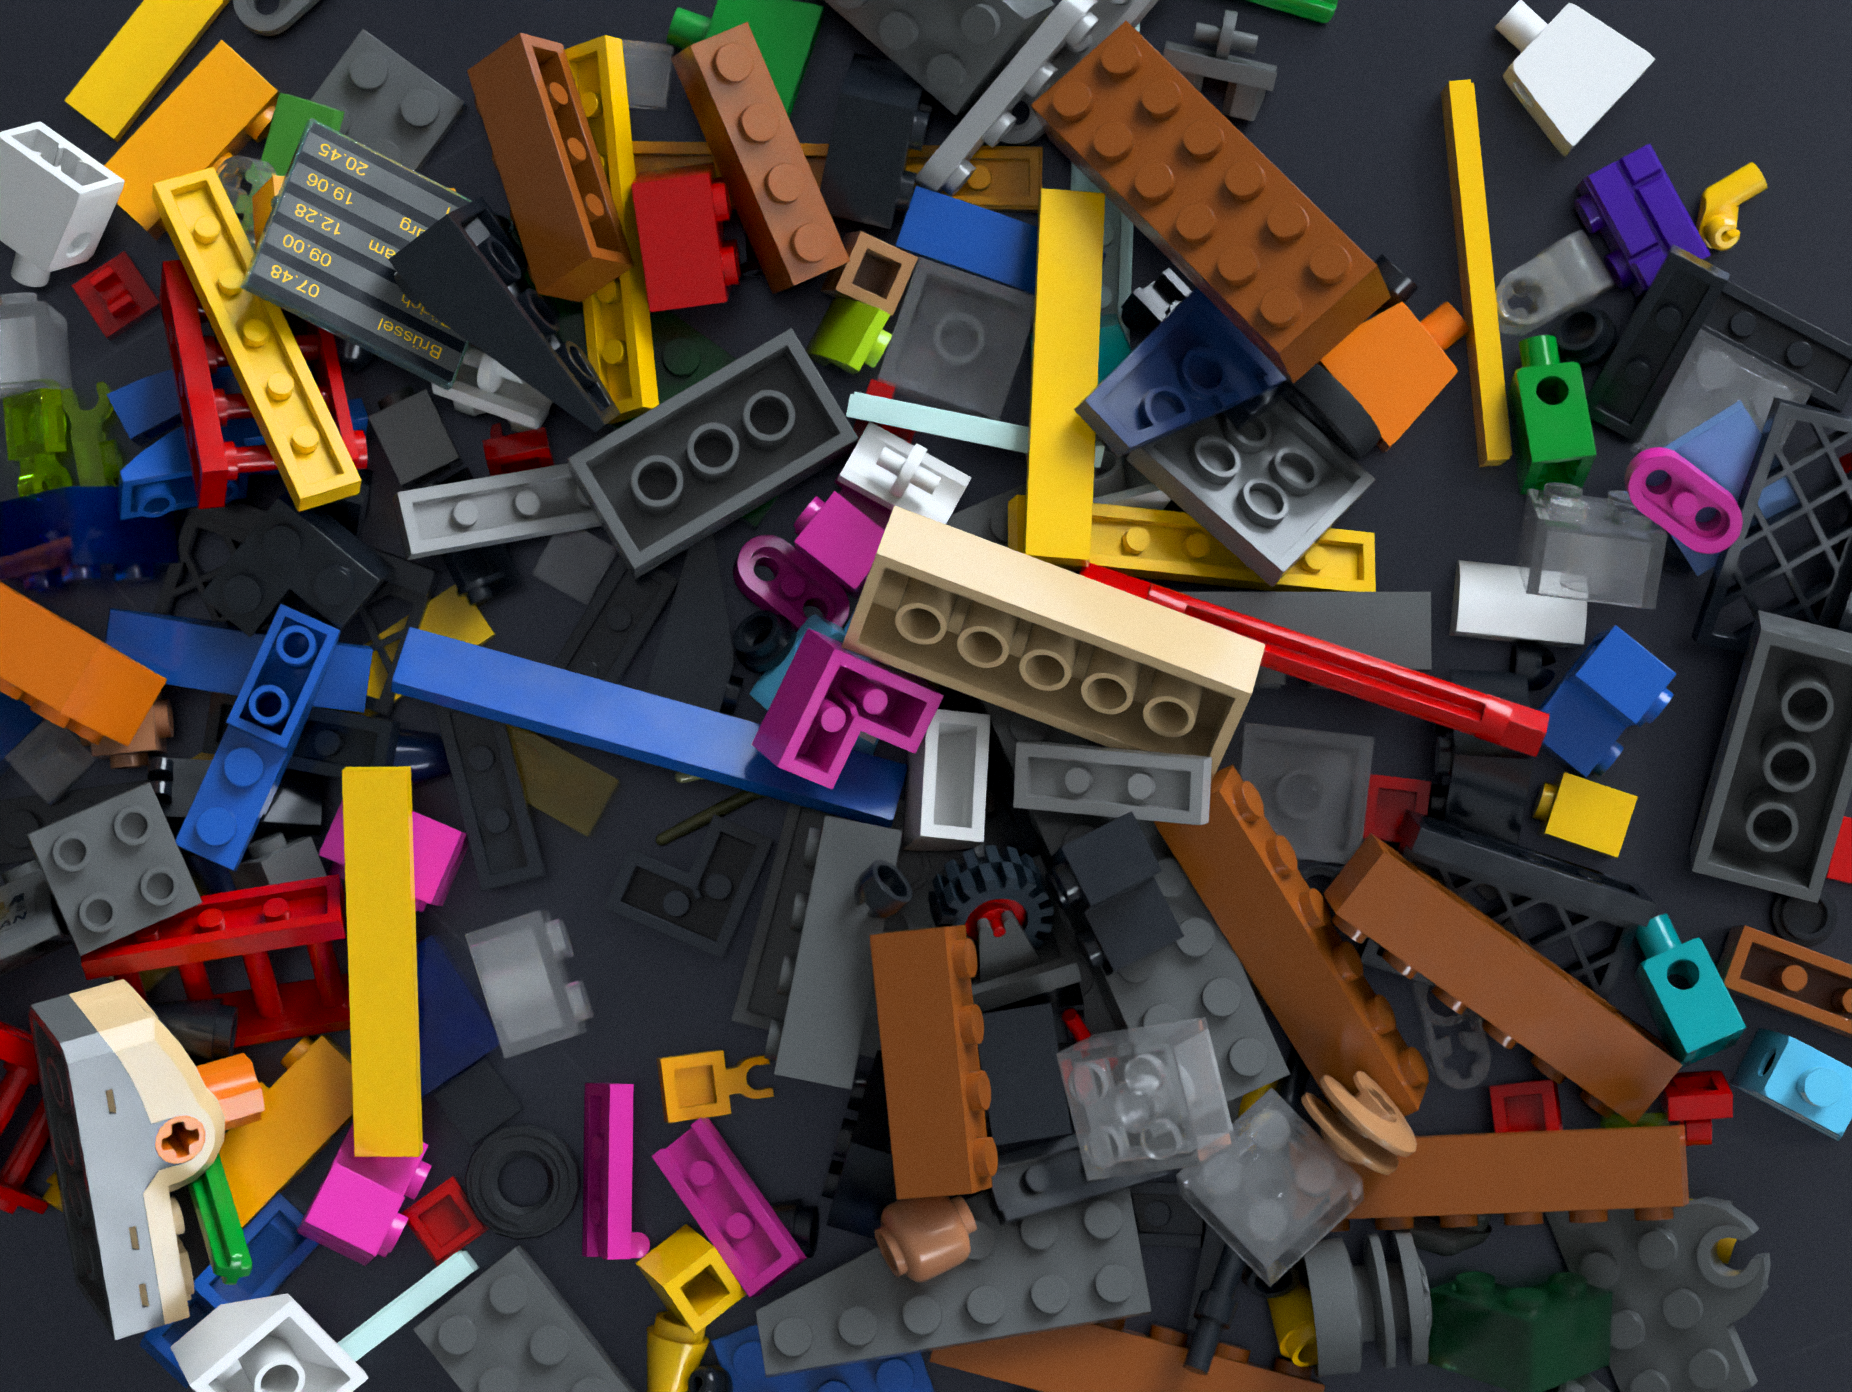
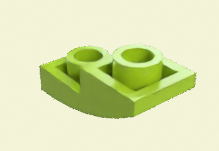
[805,298,892,375]

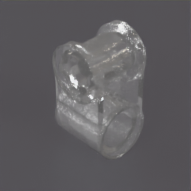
[1495,229,1615,336]

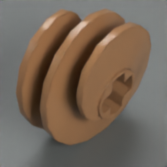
[1301,1071,1417,1175]

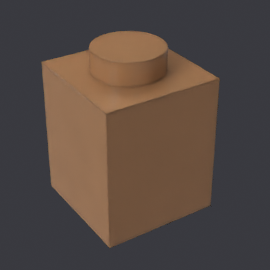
[821,231,918,316]

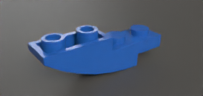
[117,398,368,520]
[175,604,341,872]

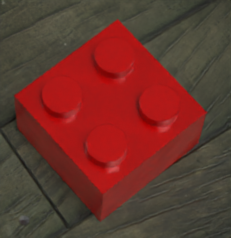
[631,162,742,312]

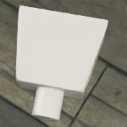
[1495,0,1655,157]
[0,121,125,287]

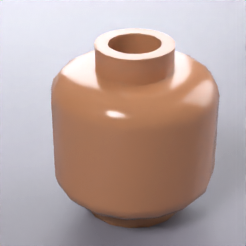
[874,1195,977,1283]

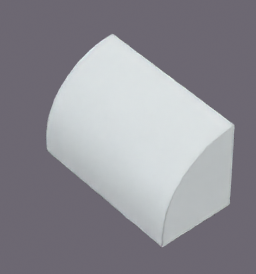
[1449,560,1587,649]
[902,709,991,851]

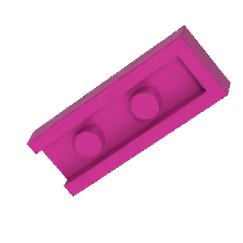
[582,1083,650,1260]
[651,1118,807,1298]

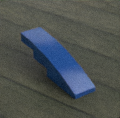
[105,608,373,713]

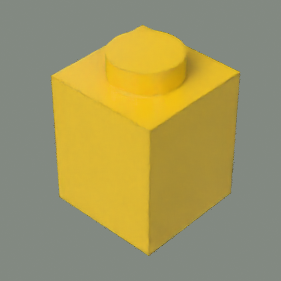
[1532,772,1638,859]
[636,1224,747,1334]

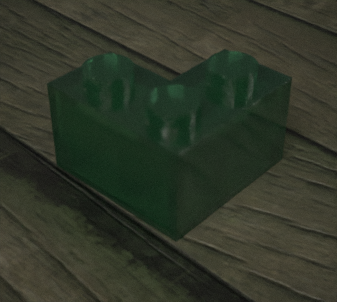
[1428,1271,1613,1392]

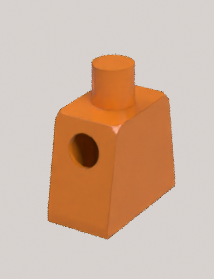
[1317,301,1469,453]

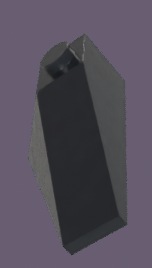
[388,197,621,432]

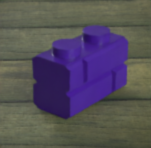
[1574,144,1711,298]

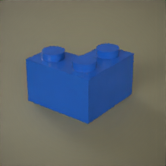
[1536,625,1676,778]

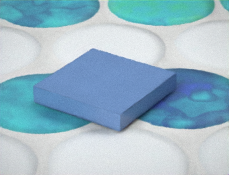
[1646,400,1799,576]

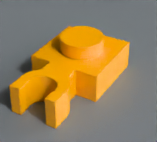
[656,1049,774,1123]

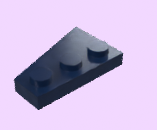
[1073,287,1286,457]

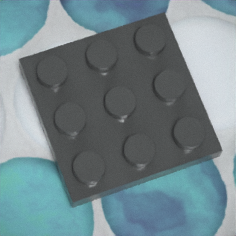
[1126,397,1376,587]

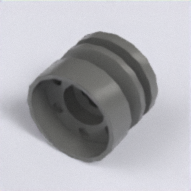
[1298,1229,1432,1378]

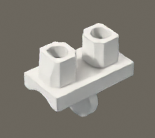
[431,341,553,432]
[837,421,972,524]

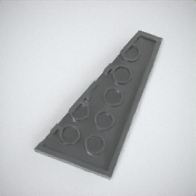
[756,1121,1152,1378]

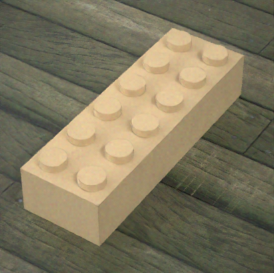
[841,505,1265,782]

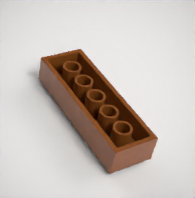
[1031,21,1391,384]

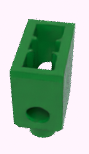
[666,0,824,120]
[1507,335,1596,495]

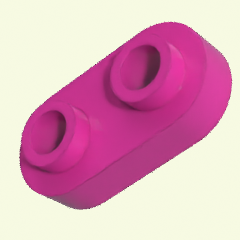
[1624,447,1743,554]
[733,535,849,633]

